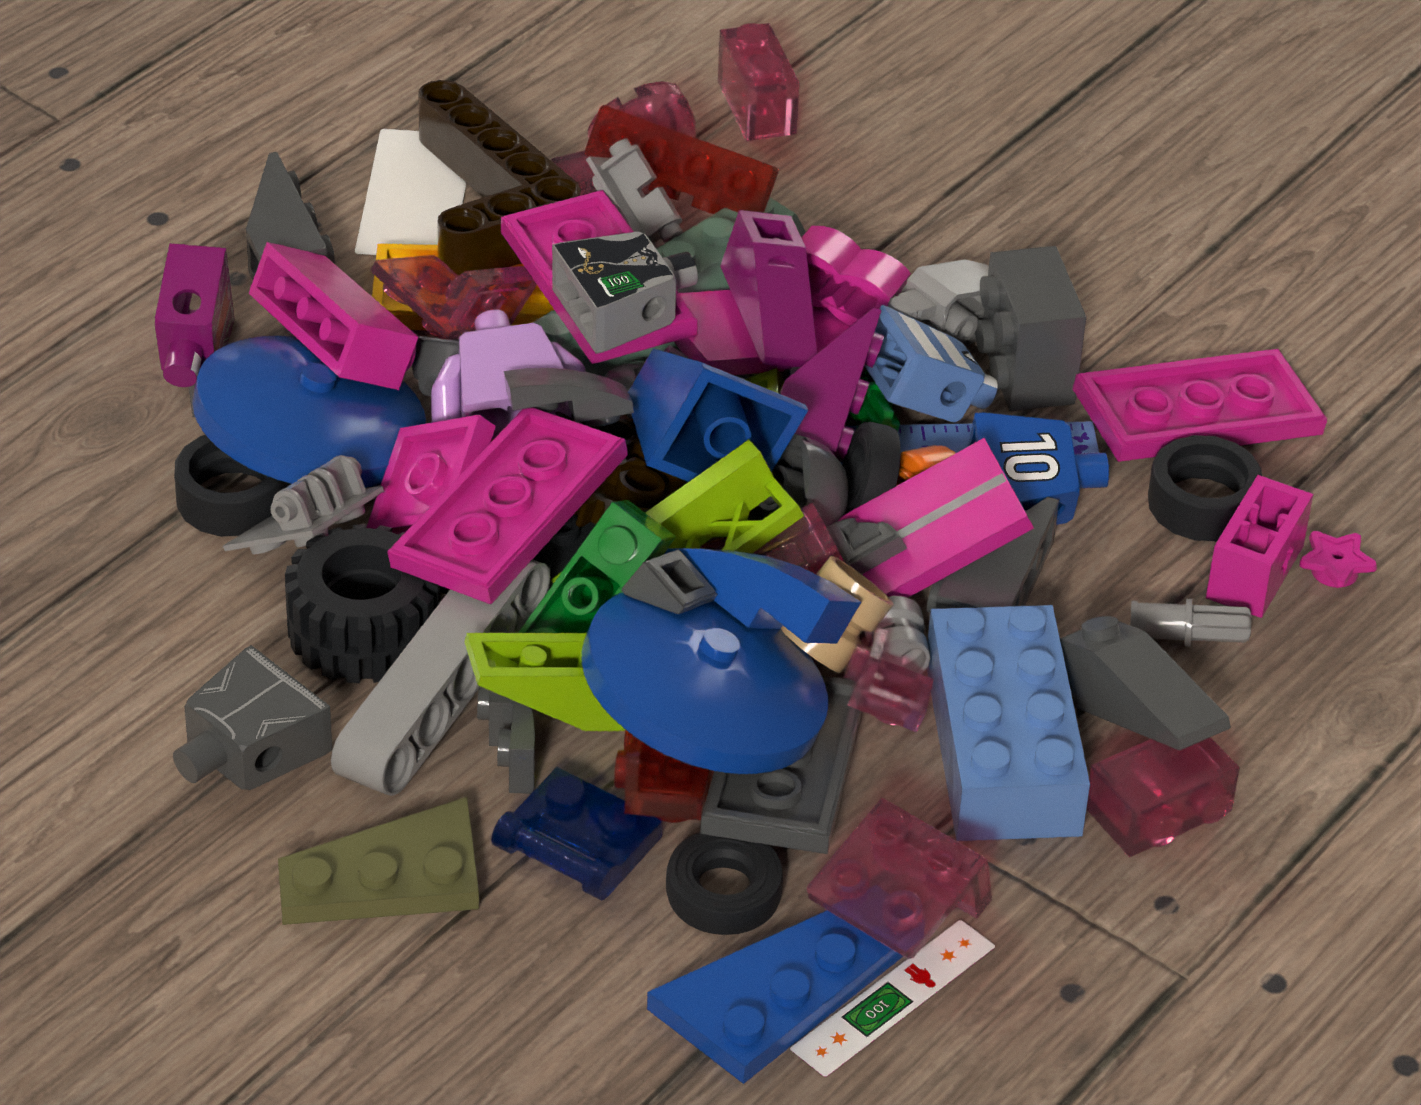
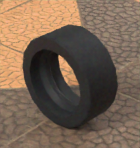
[174,435,287,537]
[1148,435,1262,542]

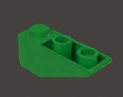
[518,500,676,633]

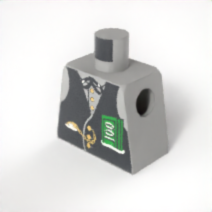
[552,231,698,354]

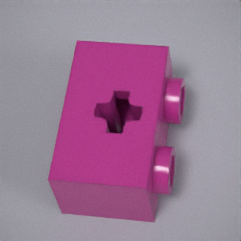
[1206,475,1313,618]

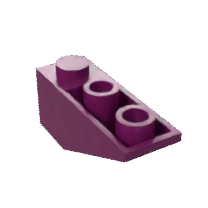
[720,210,817,369]
[779,307,884,462]

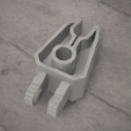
[888,259,989,347]

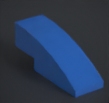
[664,548,861,644]

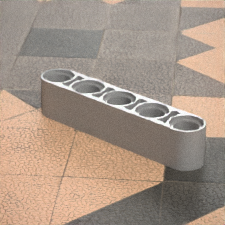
[331,559,550,796]

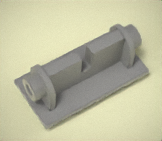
[586,138,683,248]

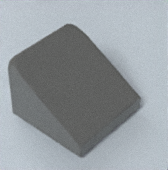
[621,550,717,614]

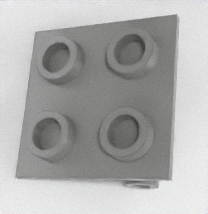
[223,455,384,555]

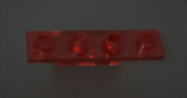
[585,105,779,214]

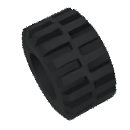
[285,524,440,683]

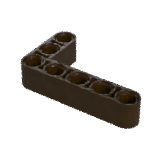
[418,80,581,280]

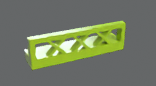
[551,440,804,583]

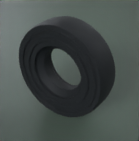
[842,422,900,514]
[666,832,783,935]

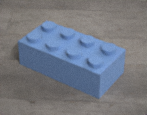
[927,605,1090,841]

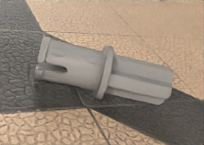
[1130,599,1252,646]

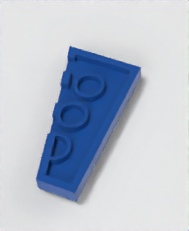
[647,888,926,1084]

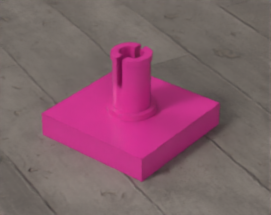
[367,415,496,534]

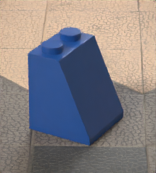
[628,348,808,482]

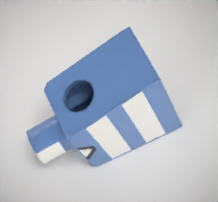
[864,305,998,423]

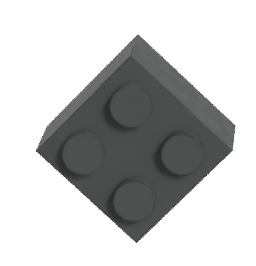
[975,246,1086,411]

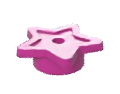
[1299,531,1377,588]

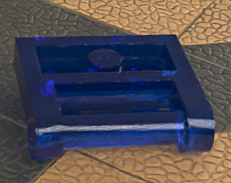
[491,767,663,901]

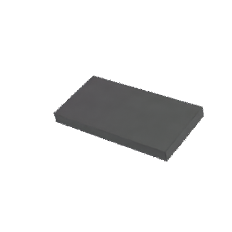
[700,675,867,854]

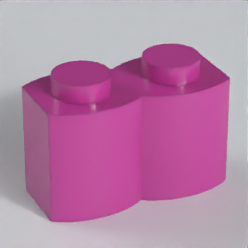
[801,226,911,326]

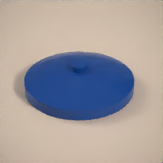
[192,336,426,488]
[581,592,828,774]

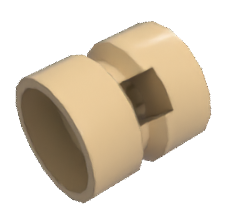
[781,556,894,673]

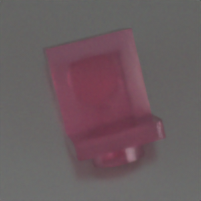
[844,627,934,732]

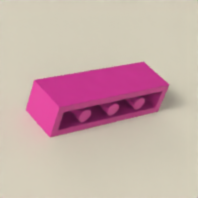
[249,242,418,390]

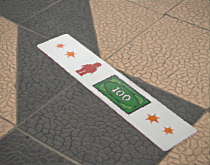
[790,920,995,1077]

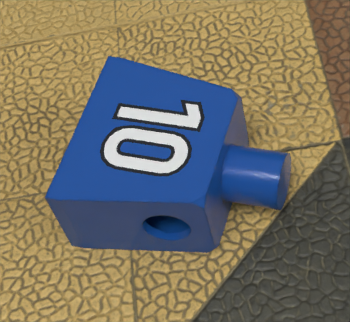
[968,412,1109,525]

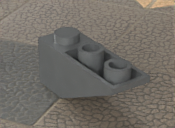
[246,152,335,280]

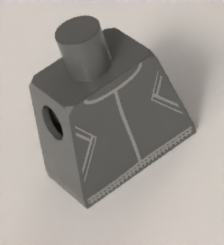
[173,645,332,790]

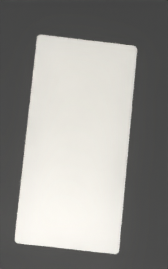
[355,129,466,255]

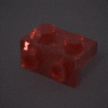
[614,730,714,823]

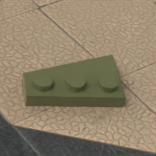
[278,797,479,925]

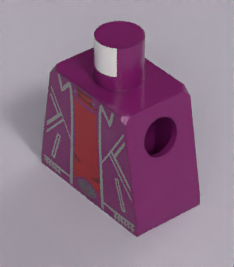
[155,243,235,387]

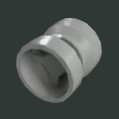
[864,596,931,682]

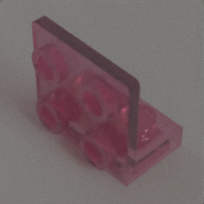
[370,255,537,340]
[807,798,992,959]

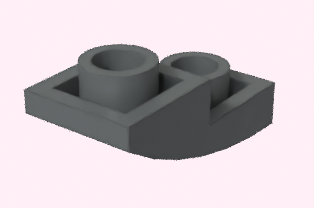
[503,368,634,426]
[477,686,535,794]

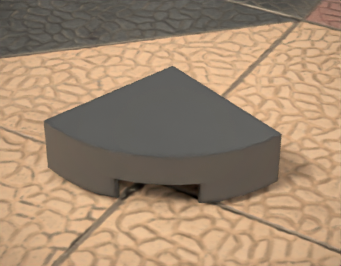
[826,518,907,574]

